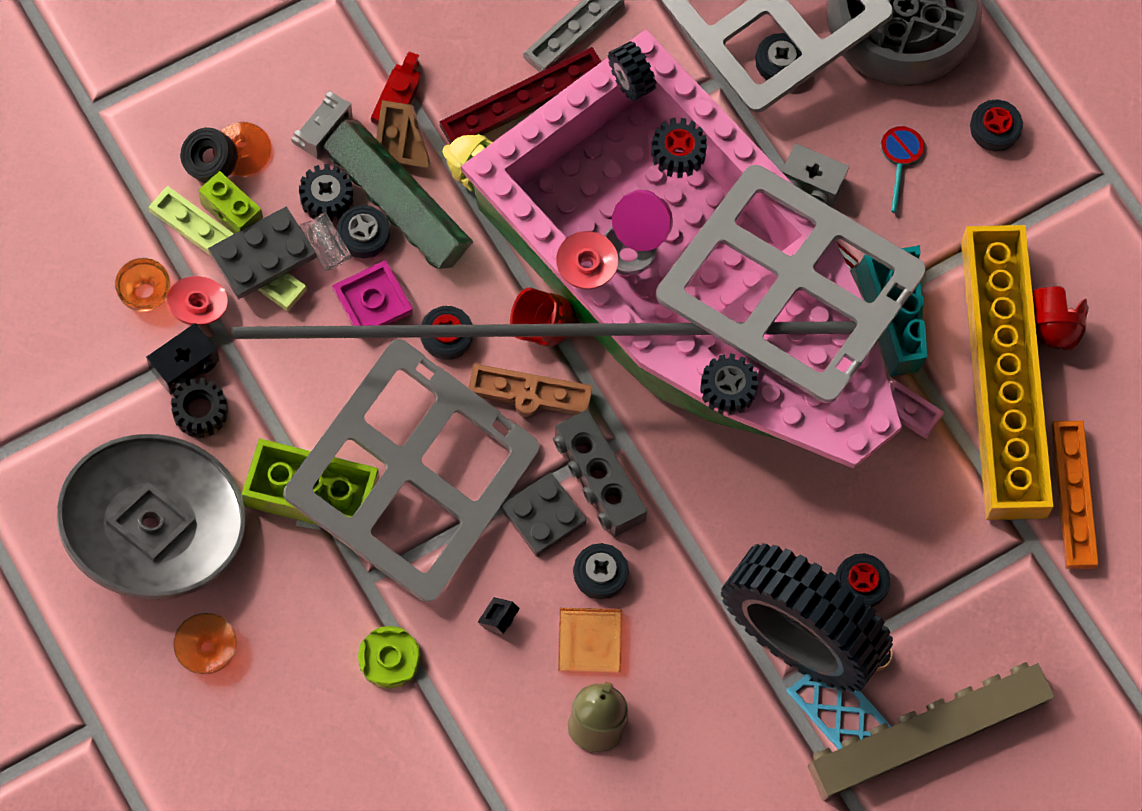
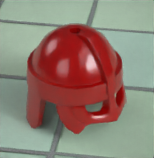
[1032,286,1089,351]
[510,287,581,347]

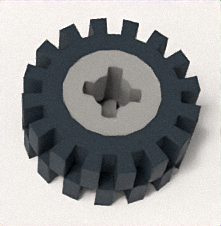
[608,41,656,101]
[299,164,353,222]

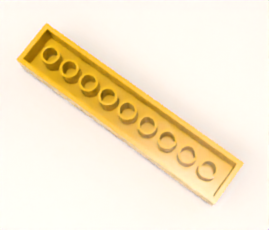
[961,225,1053,520]

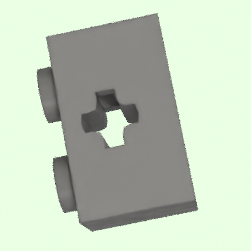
[781,143,849,207]

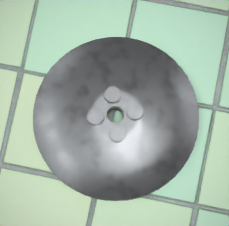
[57,434,245,600]

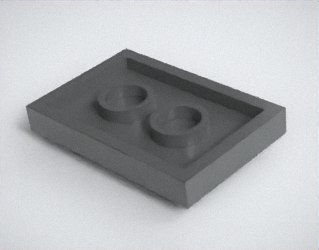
[208,206,317,300]

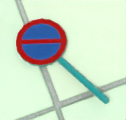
[881,126,924,213]

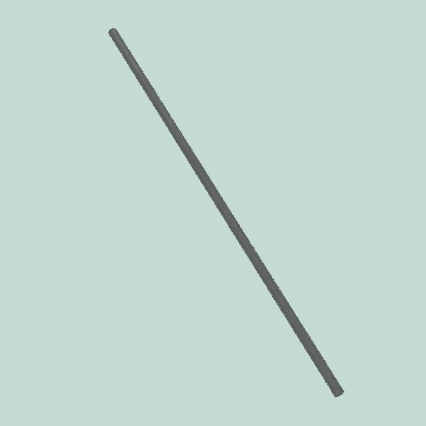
[232,321,857,339]

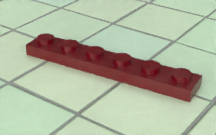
[439,47,602,144]

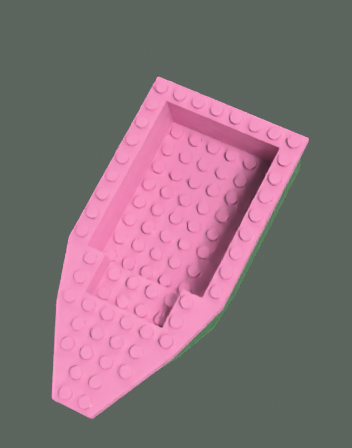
[461,29,902,469]

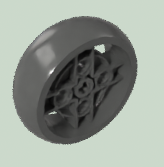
[827,0,982,86]

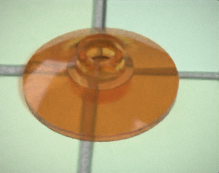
[213,122,272,176]
[173,613,237,674]

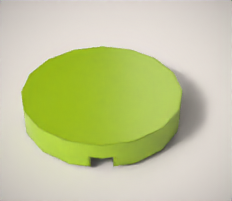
[358,626,421,689]

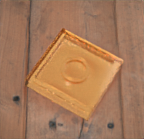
[558,607,622,672]

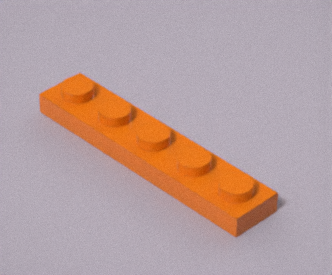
[1051,420,1098,569]

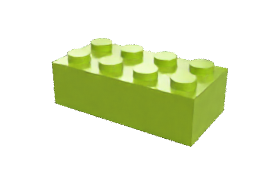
[241,438,379,525]

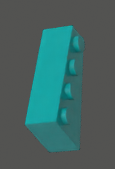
[856,245,927,377]

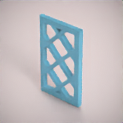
[786,674,891,750]

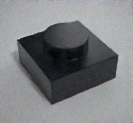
[478,597,520,634]

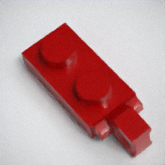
[371,51,421,124]

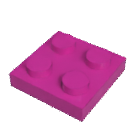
[332,260,413,339]

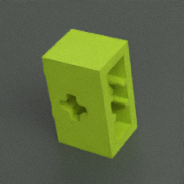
[198,171,263,234]

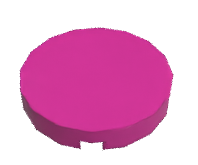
[612,190,673,251]

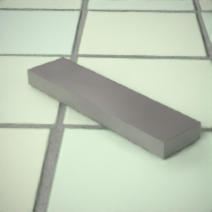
[523,0,624,72]

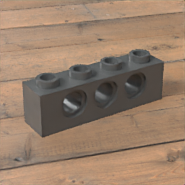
[553,409,647,537]

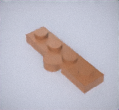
[468,363,593,417]

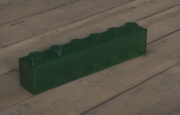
[323,120,474,269]

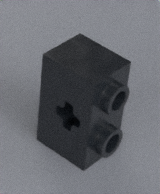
[146,323,219,395]

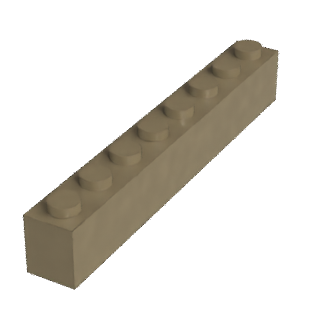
[807,662,1055,801]

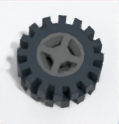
[700,354,759,416]

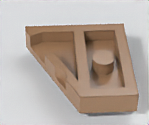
[373,100,431,168]

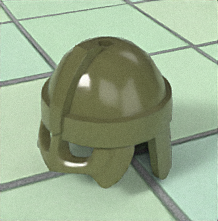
[568,682,628,752]

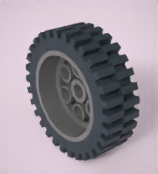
[721,543,893,692]

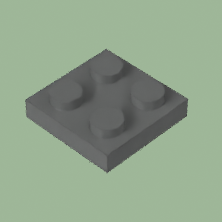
[501,472,587,557]

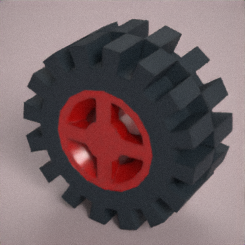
[651,118,707,178]

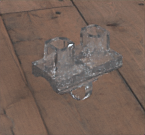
[299,212,351,271]

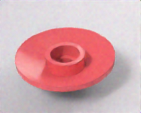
[556,231,618,289]
[167,276,228,326]

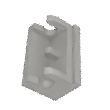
[291,91,352,159]

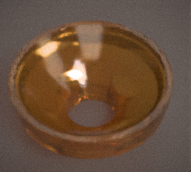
[115,258,170,311]

